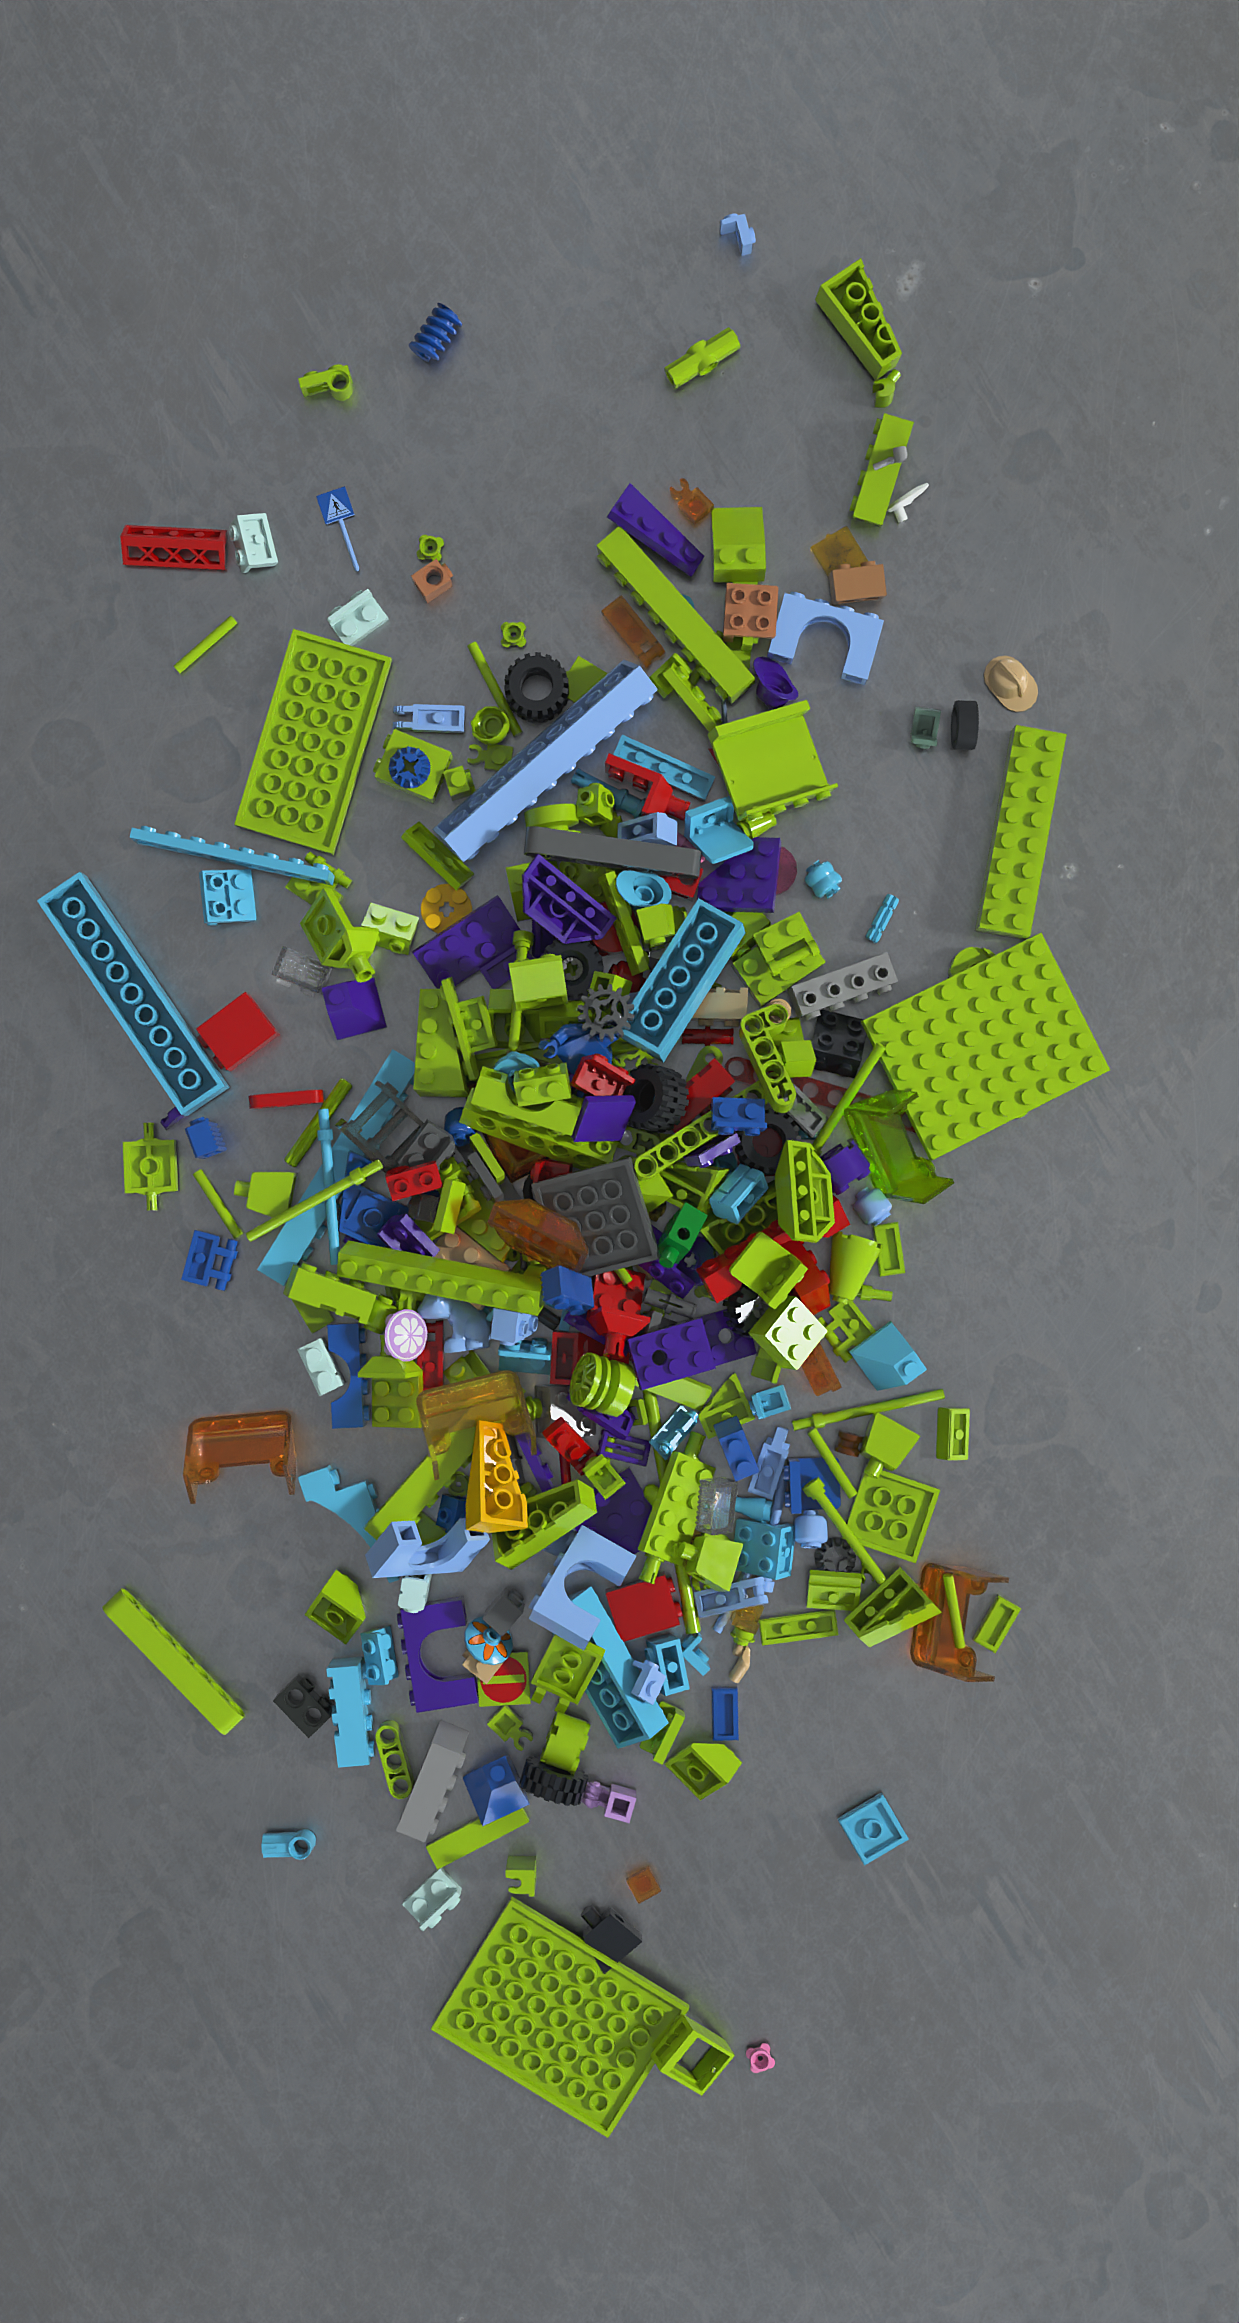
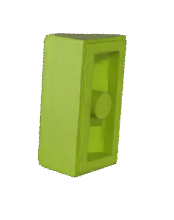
[936,1407,970,1460]

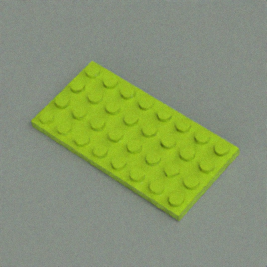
[234,629,392,855]

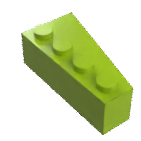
[492,1479,597,1570]

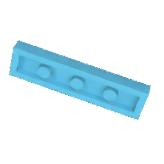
[613,735,715,802]

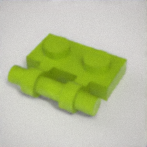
[285,852,352,906]
[817,1300,876,1363]

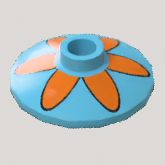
[464,1617,513,1665]

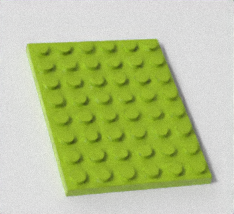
[861,933,1110,1161]
[431,1896,689,2138]

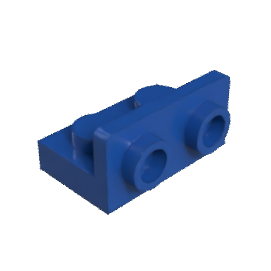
[711,1097,767,1136]

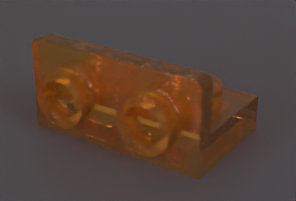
[801,1342,842,1396]

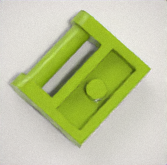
[753,911,820,976]

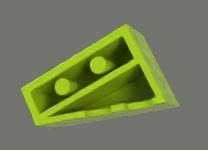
[636,903,687,952]
[844,1567,942,1648]

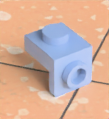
[719,214,756,256]
[631,1660,667,1705]

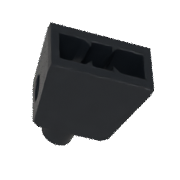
[581,1905,642,1974]

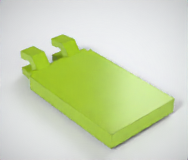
[531,1634,606,1713]

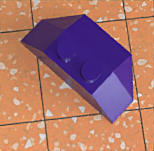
[522,854,617,944]

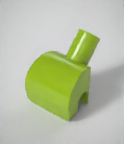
[872,369,901,408]

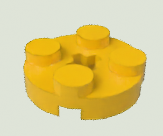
[421,884,473,934]

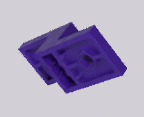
[626,1308,757,1390]

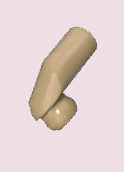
[728,1644,751,1683]

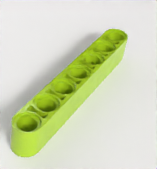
[633,1071,781,1181]
[102,1588,245,1735]

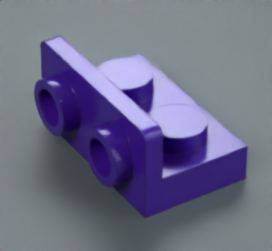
[377,1214,440,1257]

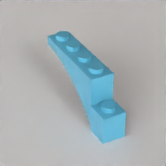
[298,1465,401,1583]

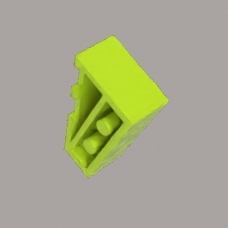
[660,1162,730,1216]
[283,1262,377,1325]

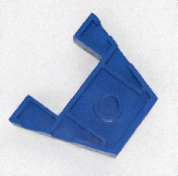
[338,1150,440,1248]

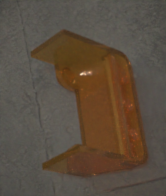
[183,1411,296,1504]
[910,1563,1009,1682]

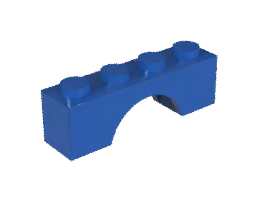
[327,1322,370,1429]

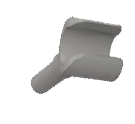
[873,446,908,471]

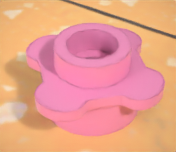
[746,2043,775,2073]

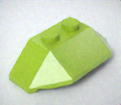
[775,1140,835,1243]

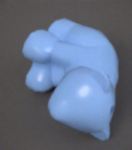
[417,1294,491,1353]

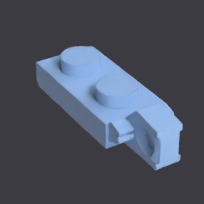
[748,1426,790,1500]

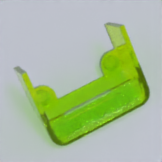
[844,1089,954,1204]

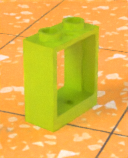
[650,2014,735,2096]

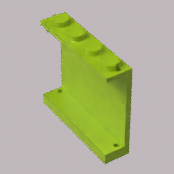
[708,700,838,822]

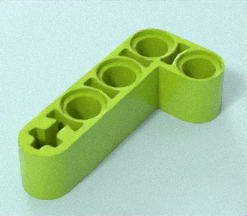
[739,1004,796,1113]

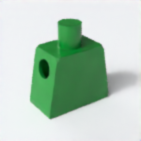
[657,1202,708,1268]

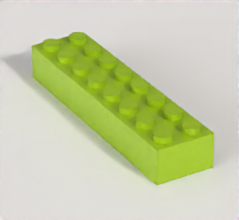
[975,725,1067,940]

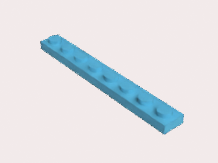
[129,826,335,886]

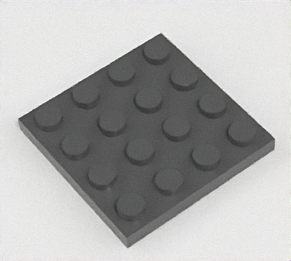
[531,1157,661,1277]

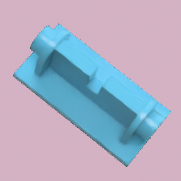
[649,1405,699,1460]

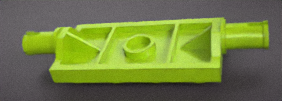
[638,1431,716,1584]

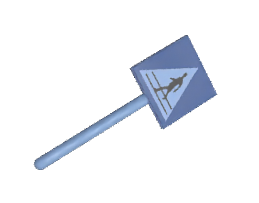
[316,486,359,572]

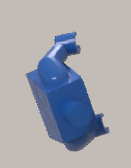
[539,1023,619,1098]

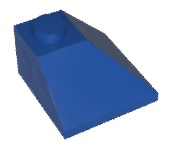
[462,1756,530,1826]

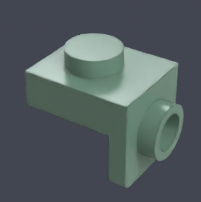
[910,706,941,749]

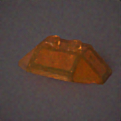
[487,1199,589,1271]

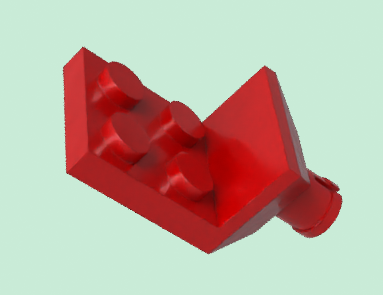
[605,753,691,821]
[586,1269,651,1359]

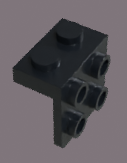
[812,1010,866,1078]

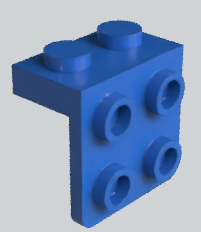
[783,1457,841,1514]

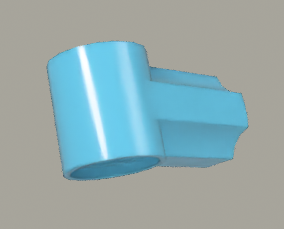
[261,1829,316,1860]

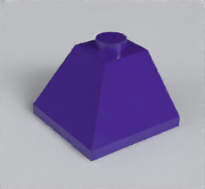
[321,978,387,1040]

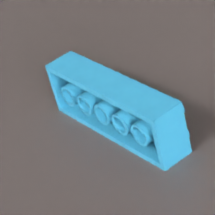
[620,898,746,1063]
[552,1587,669,1749]

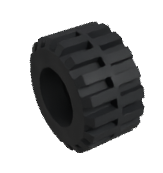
[504,652,569,723]
[623,1063,689,1133]
[735,1108,801,1176]

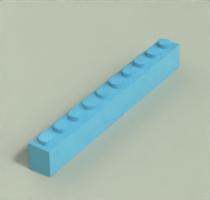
[257,1049,415,1286]

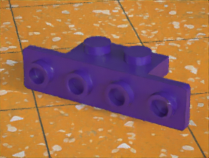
[637,1224,695,1299]

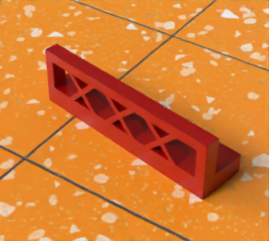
[120,525,228,570]

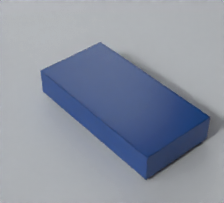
[711,1687,739,1741]

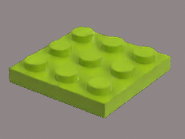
[842,1464,940,1563]

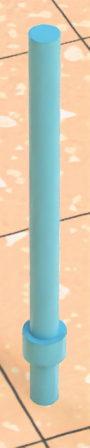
[317,1109,340,1265]

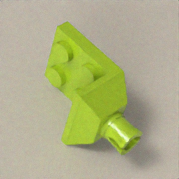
[300,888,379,982]
[358,1335,423,1428]

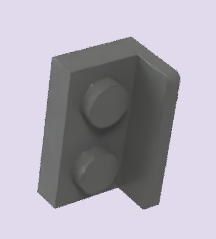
[397,1119,455,1170]

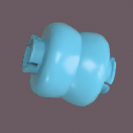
[804,860,842,899]

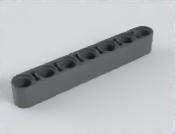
[524,826,702,879]

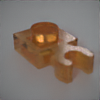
[670,478,714,525]

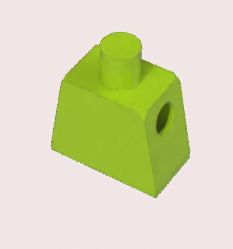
[234,1172,298,1217]
[860,1412,920,1479]
[677,1536,743,1592]

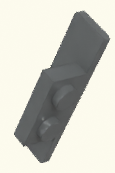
[456,1143,527,1228]

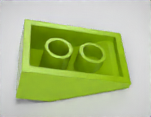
[711,507,766,582]

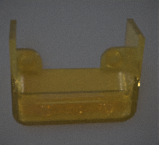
[416,1370,537,1480]

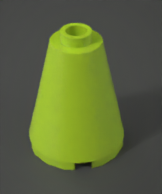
[829,1231,883,1304]

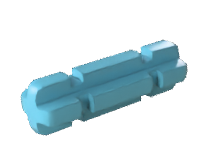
[866,894,899,943]

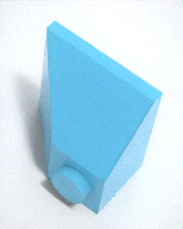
[849,1321,927,1391]

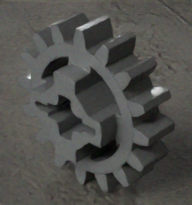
[577,984,634,1042]

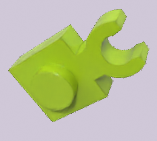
[467,744,514,772]
[487,1705,533,1751]

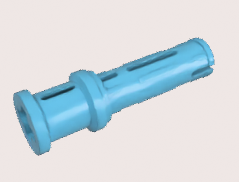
[571,768,646,819]

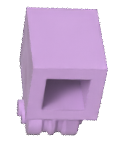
[582,1781,636,1823]

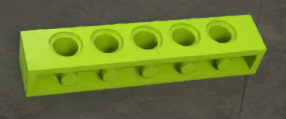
[459,1087,618,1170]

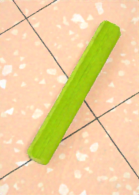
[284,1078,352,1167]

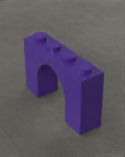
[397,1596,479,1713]

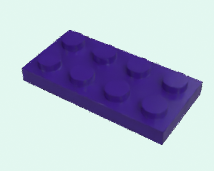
[412,895,520,989]

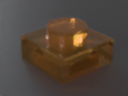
[626,1866,661,1904]

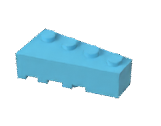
[326,1656,376,1768]

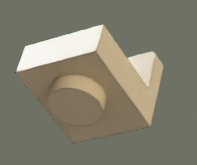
[462,1649,503,1684]

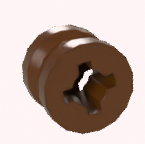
[834,1430,864,1457]

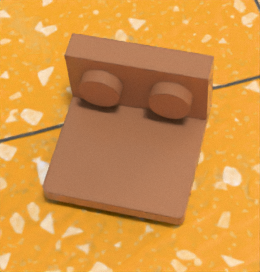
[723,583,778,643]

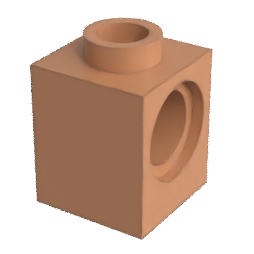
[411,558,453,603]

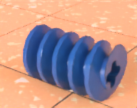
[409,303,463,362]

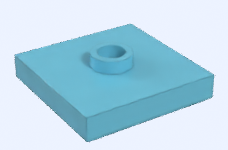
[837,1792,909,1866]

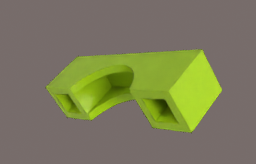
[471,1066,583,1136]

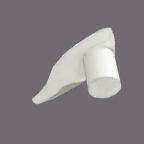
[887,483,929,523]

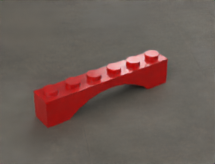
[696,1194,851,1303]

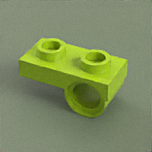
[298,364,353,401]

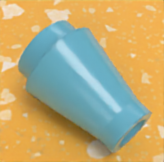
[734,1497,773,1523]

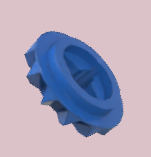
[389,746,430,788]

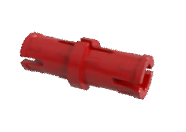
[682,1026,734,1046]

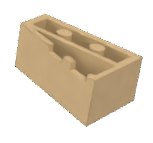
[690,987,748,1027]

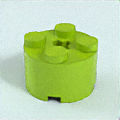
[540,1711,591,1773]

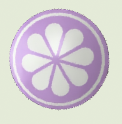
[384,1309,427,1361]

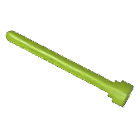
[508,930,534,1051]
[802,1477,886,1585]

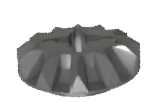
[815,1537,856,1573]

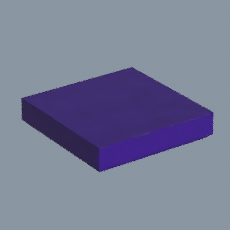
[571,1095,636,1142]

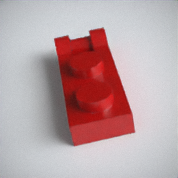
[417,1320,444,1393]
[541,1416,598,1476]

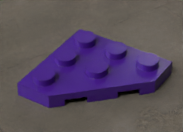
[697,837,781,913]

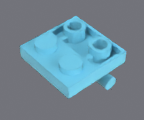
[199,869,257,926]

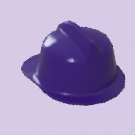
[753,656,798,710]

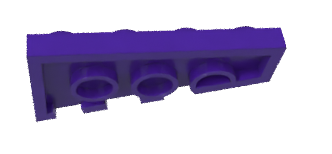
[607,483,705,577]

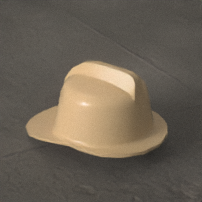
[984,656,1038,712]

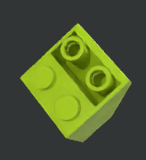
[509,954,568,1011]

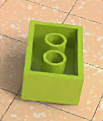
[731,939,826,1008]

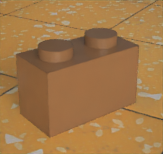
[828,561,887,605]

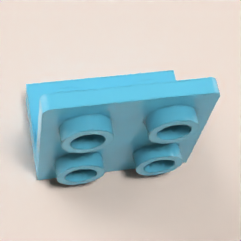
[498,1338,552,1375]
[734,1518,795,1580]

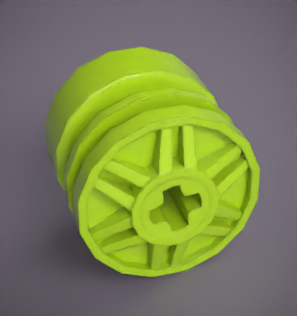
[524,803,581,858]
[569,1353,635,1417]

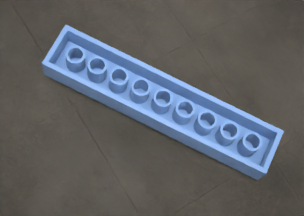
[432,660,658,862]

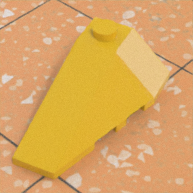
[466,1420,528,1533]

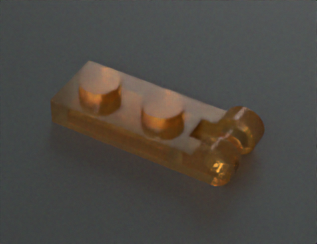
[601,595,666,669]

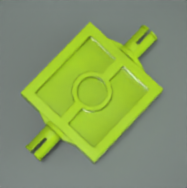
[123,1123,178,1211]

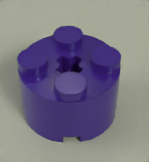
[820,1138,871,1195]

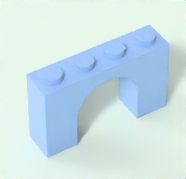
[767,592,884,685]
[365,1518,490,1578]
[528,1525,636,1651]

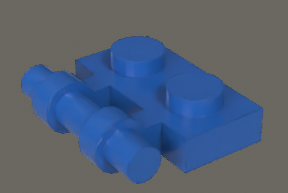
[181,1230,238,1291]

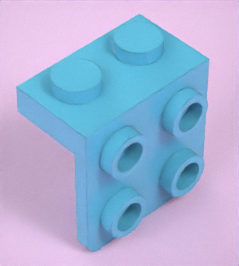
[684,796,754,864]

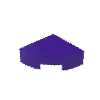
[160,1107,185,1130]

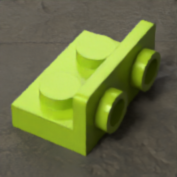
[639,1701,685,1765]

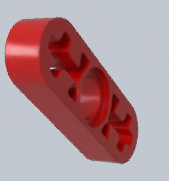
[248,1090,324,1109]

